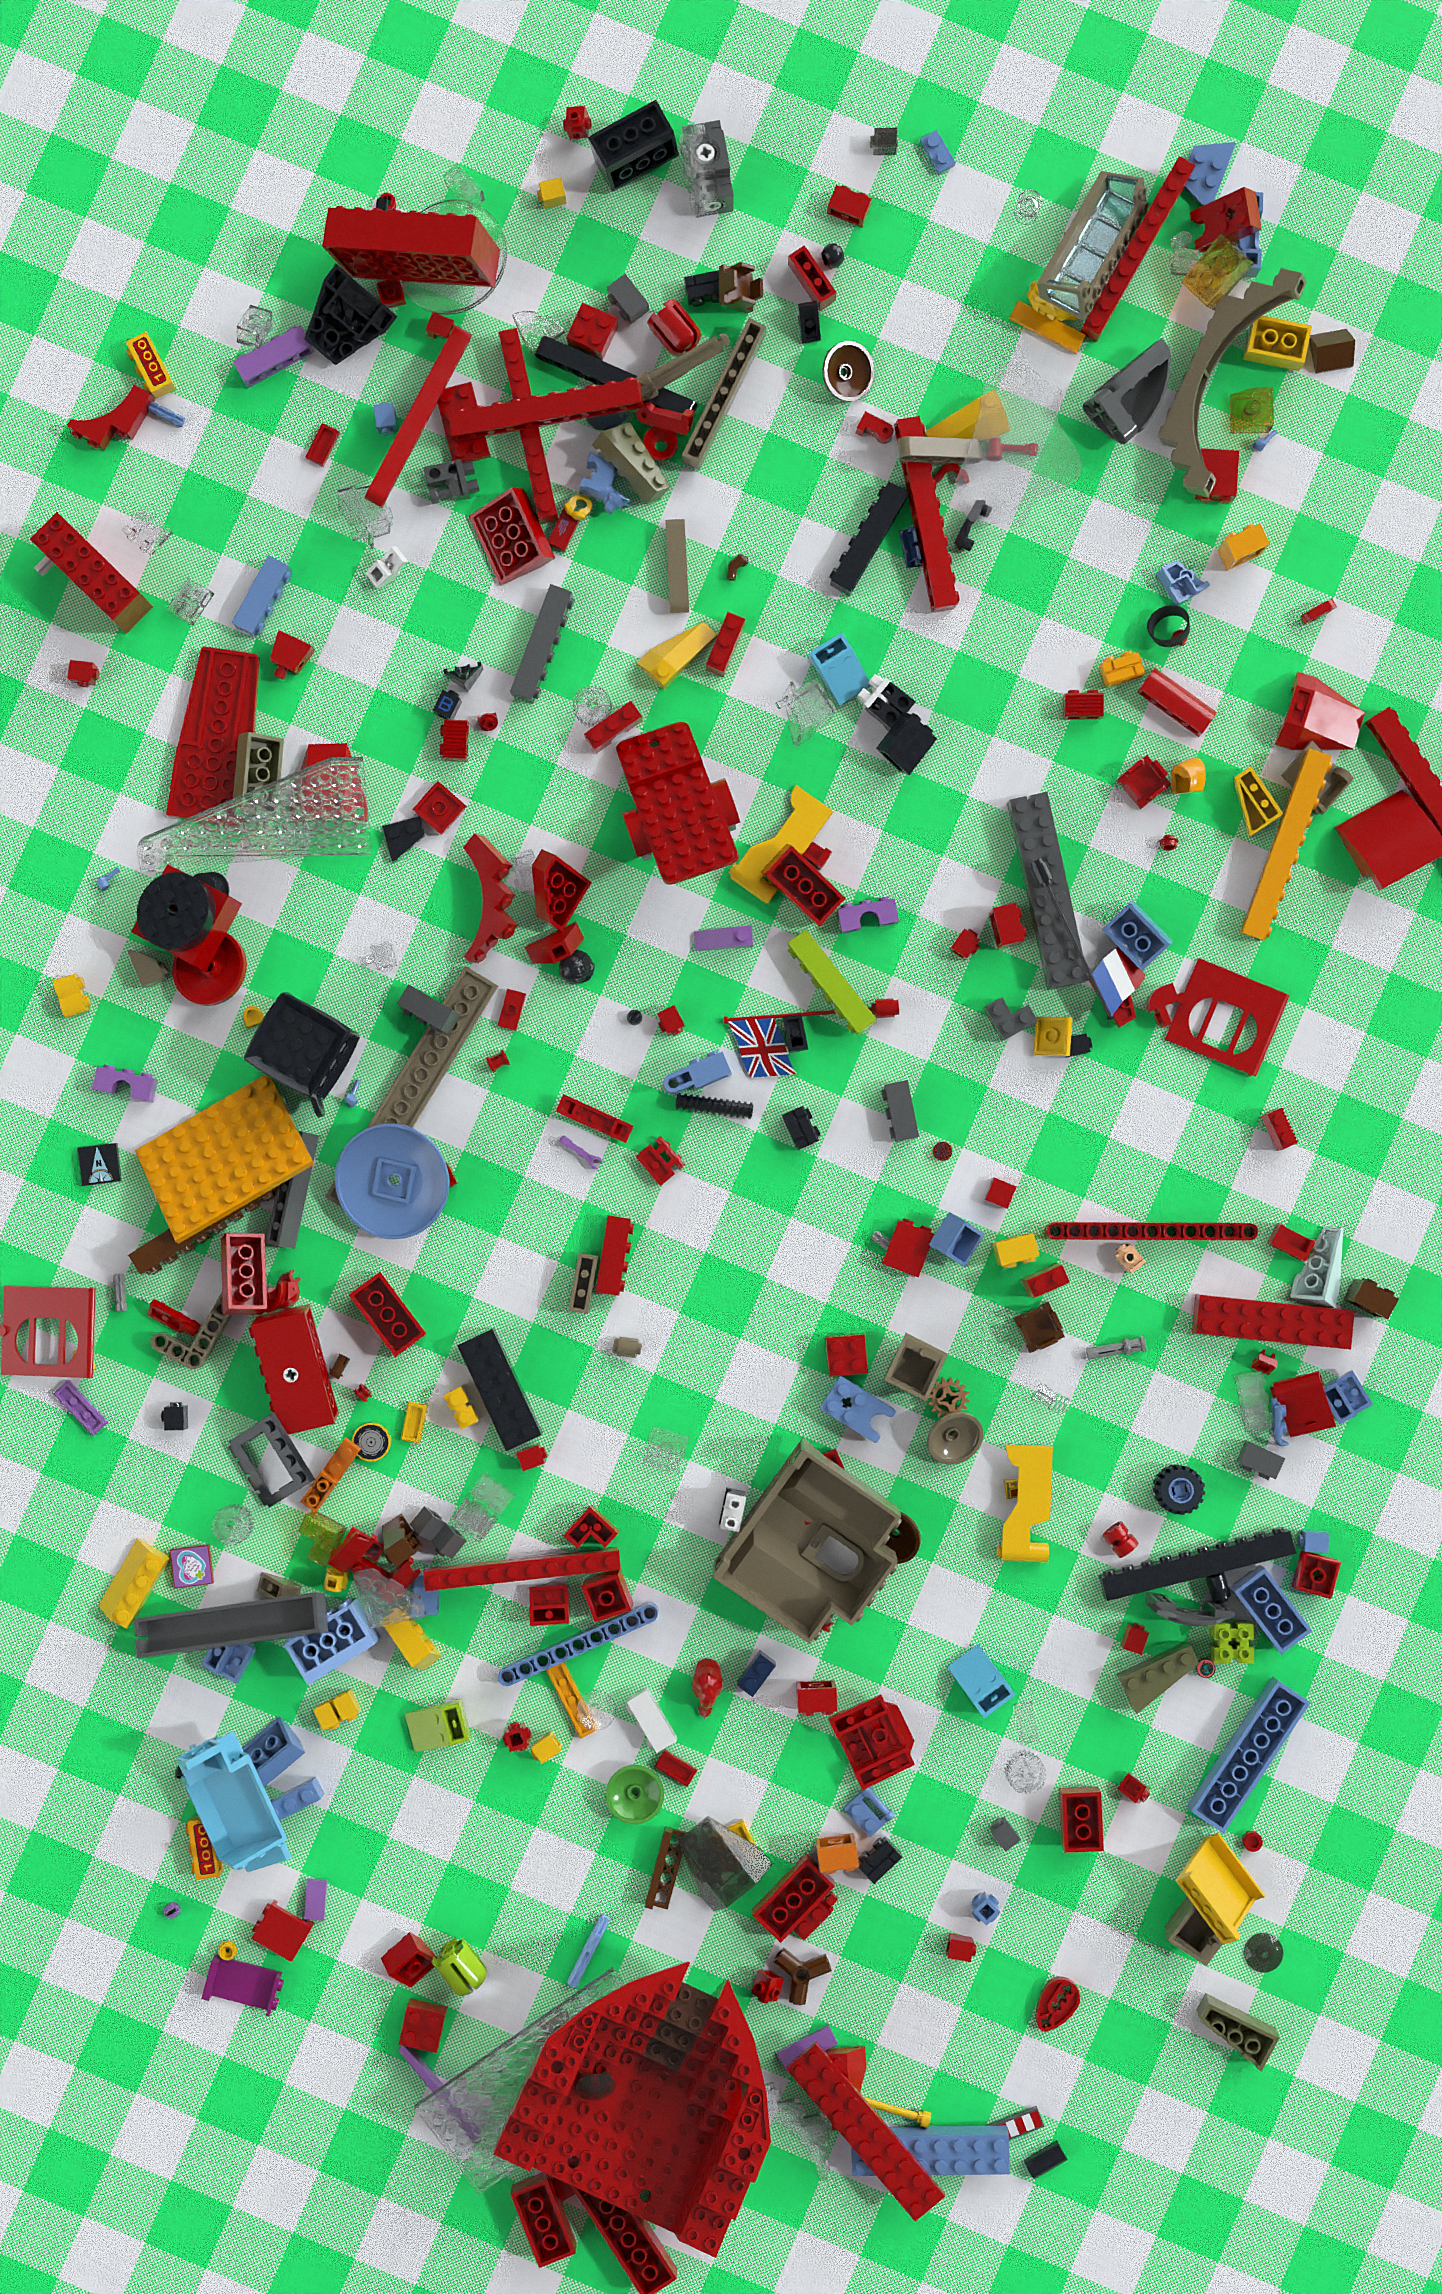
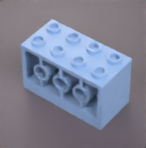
[284,1598,381,1685]

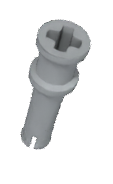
[1086,1335,1147,1360]

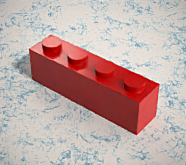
[596,1215,634,1296]

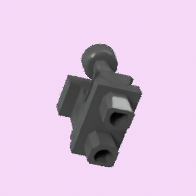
[423,459,479,504]

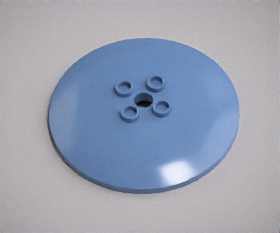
[335,1123,449,1239]

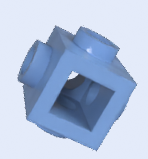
[971,1891,1000,1926]

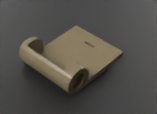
[1281,741,1354,815]

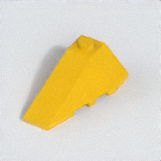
[925,390,1010,441]
[637,621,717,690]

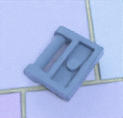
[843,1786,895,1838]

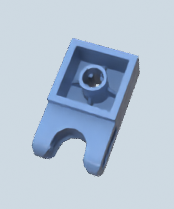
[663,1050,732,1095]
[819,1376,896,1443]

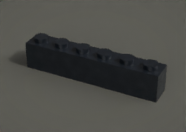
[829,482,909,597]

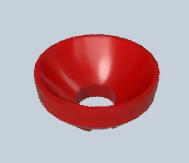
[643,426,678,461]

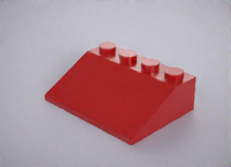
[469,487,555,585]

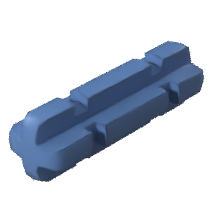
[148,402,185,427]

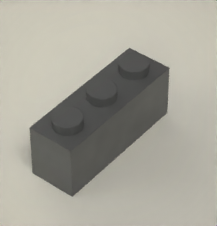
[397,984,460,1035]
[881,1080,919,1142]

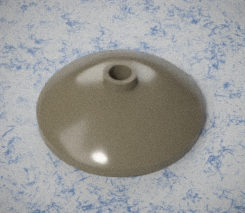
[927,1412,983,1464]

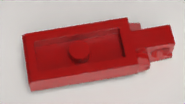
[147,1299,201,1337]
[794,1891,838,1941]

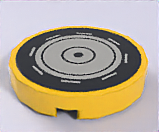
[352,1422,391,1461]

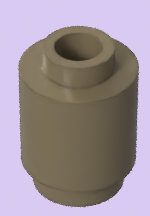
[613,1337,642,1358]

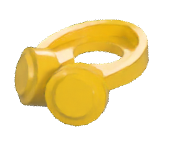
[564,494,592,521]

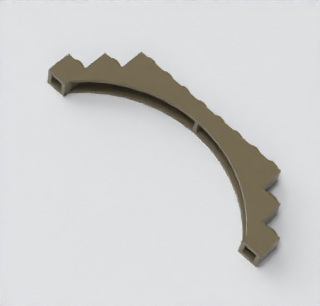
[1158,268,1307,498]

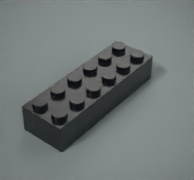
[457,1328,543,1451]

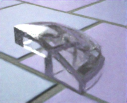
[512,311,565,354]

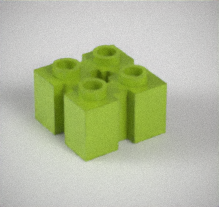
[1210,1620,1254,1664]

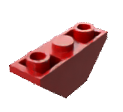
[525,922,584,964]

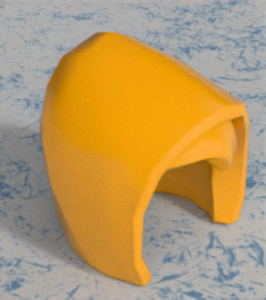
[1171,757,1206,794]

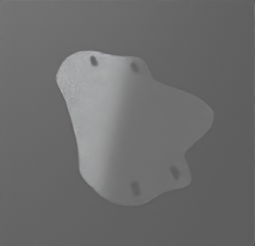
[955,361,1082,527]

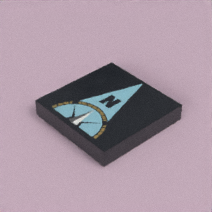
[78,1143,122,1186]

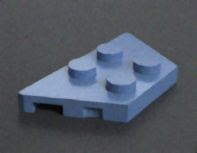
[1184,142,1236,206]

